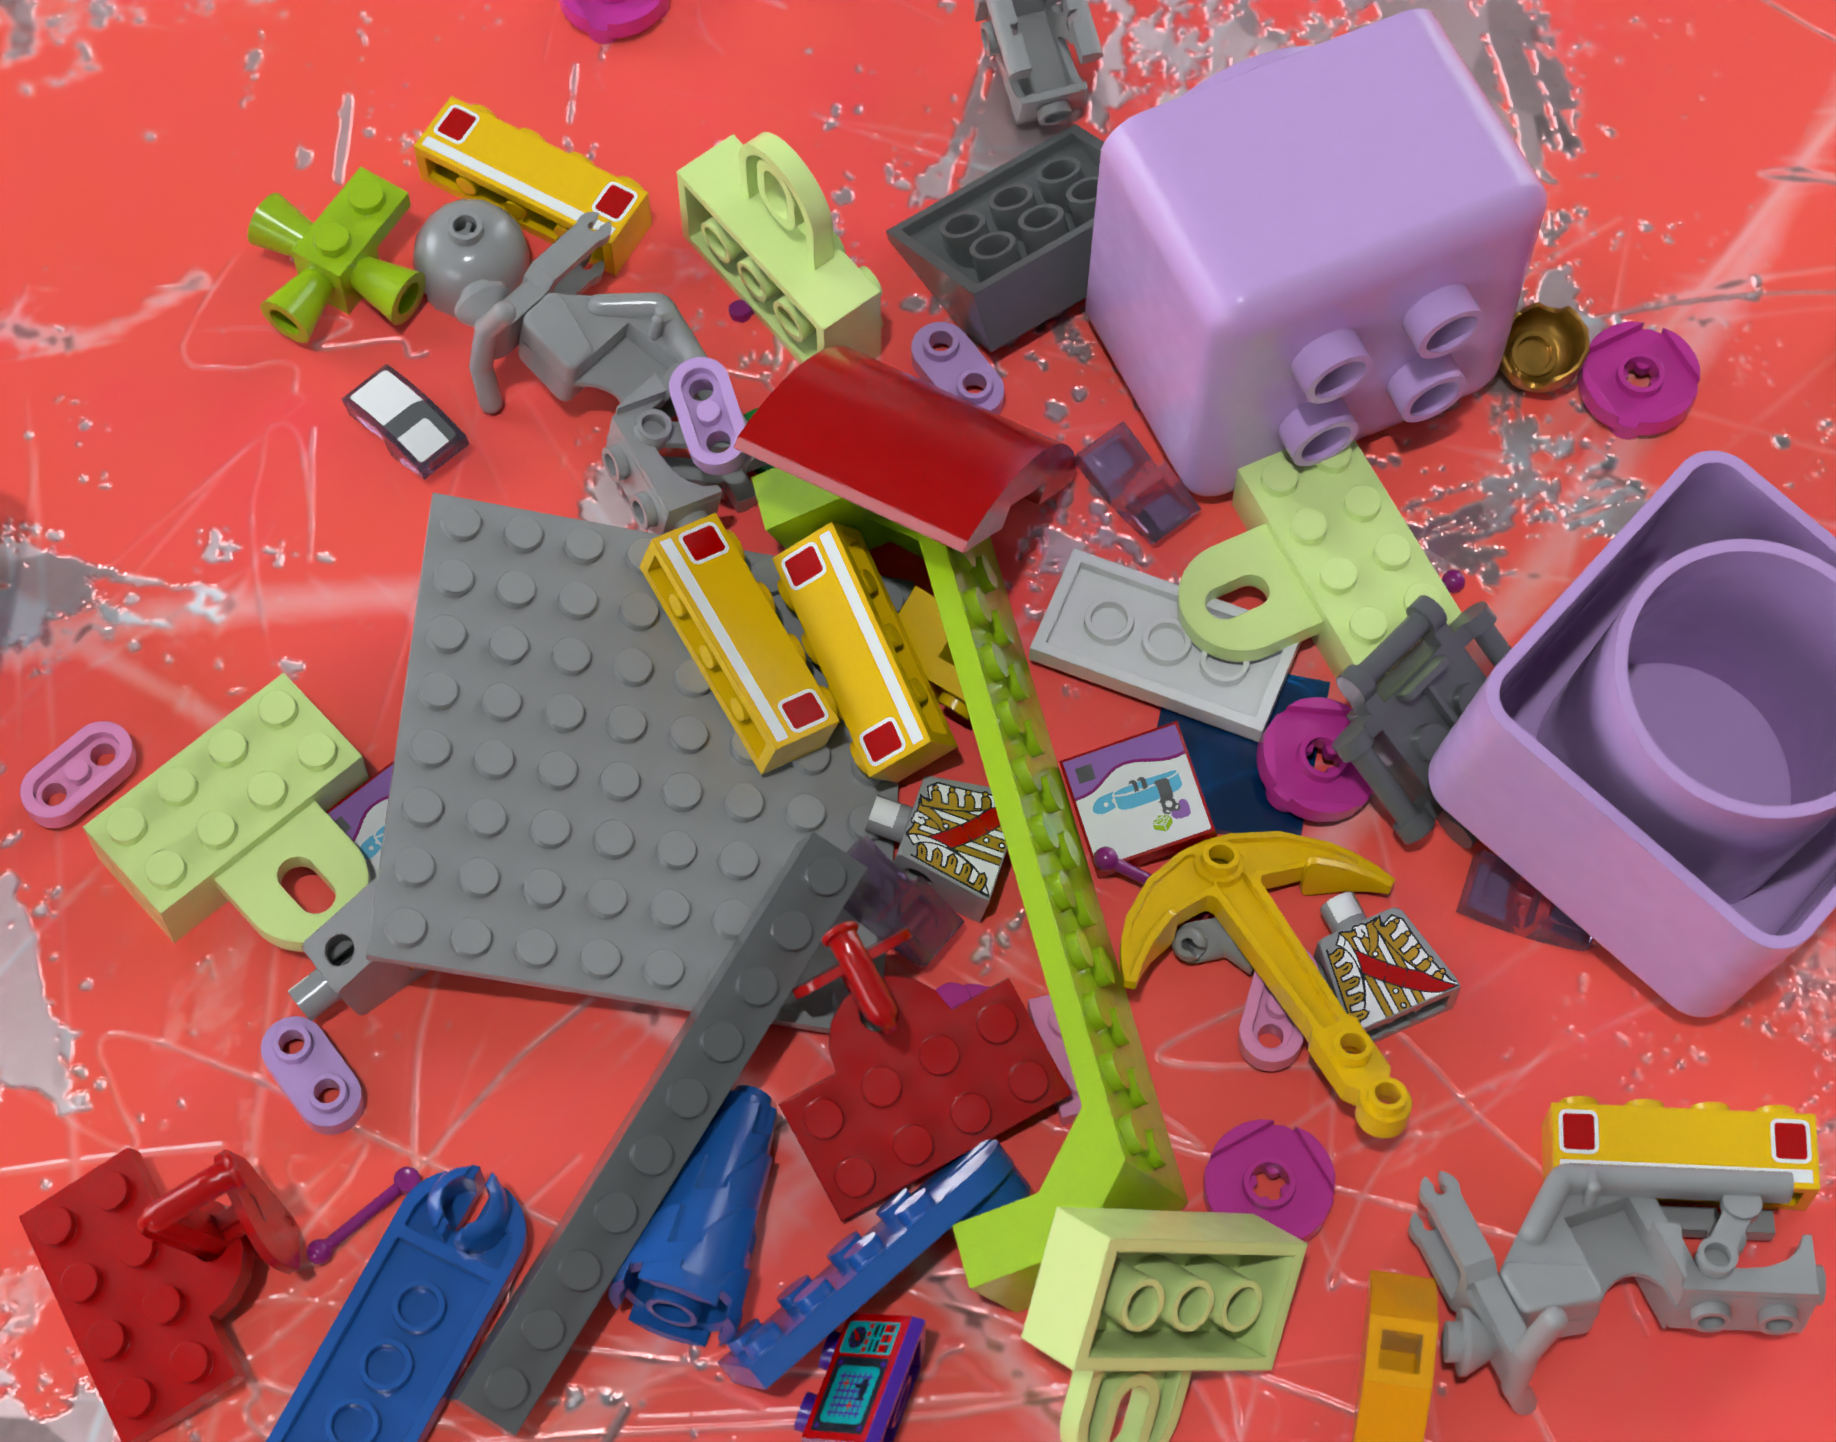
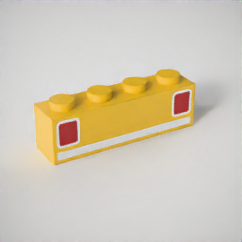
[414,96,652,276]
[639,512,840,775]
[772,522,958,783]
[1541,1096,1820,1211]

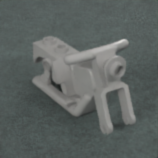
[974,0,1104,126]
[454,212,767,535]
[1408,1163,1826,1416]

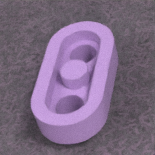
[911,322,1004,414]
[669,357,749,475]
[261,1016,365,1135]

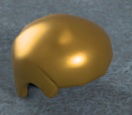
[1499,302,1590,393]

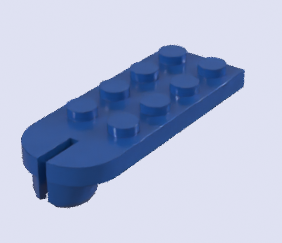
[717,1139,1031,1390]
[266,1165,528,1442]

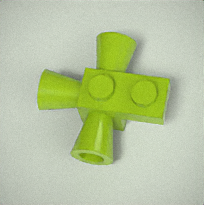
[248,167,426,343]

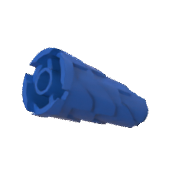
[608,1085,778,1347]

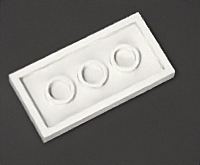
[1029,548,1301,742]

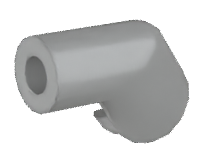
[1172,918,1255,976]

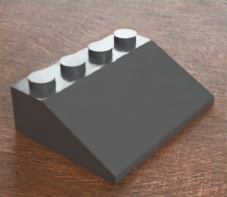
[886,124,1104,352]

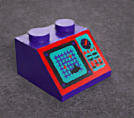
[794,1313,926,1442]

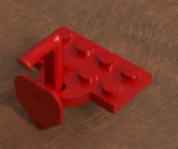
[778,920,1072,1221]
[19,1147,300,1442]

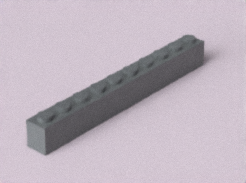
[448,832,868,1436]

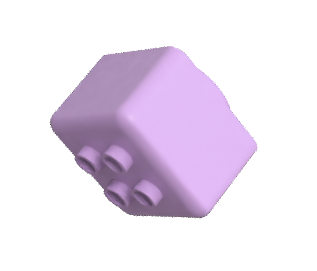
[1085,8,1547,497]
[1428,450,1836,1017]

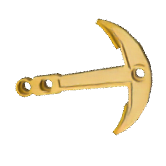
[1119,831,1412,1138]

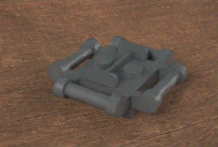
[1332,595,1512,849]

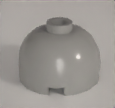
[413,199,531,318]

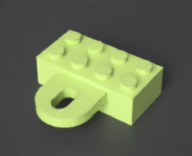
[677,132,883,364]
[1177,439,1462,685]
[83,672,371,952]
[1021,1207,1308,1442]

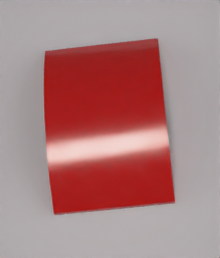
[734,346,1077,553]

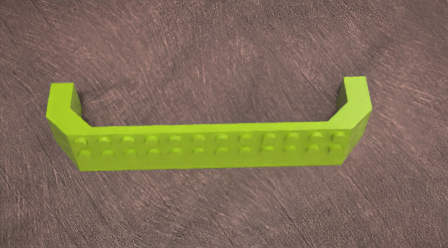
[751,467,1188,1313]

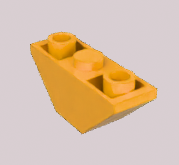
[1352,1269,1438,1442]

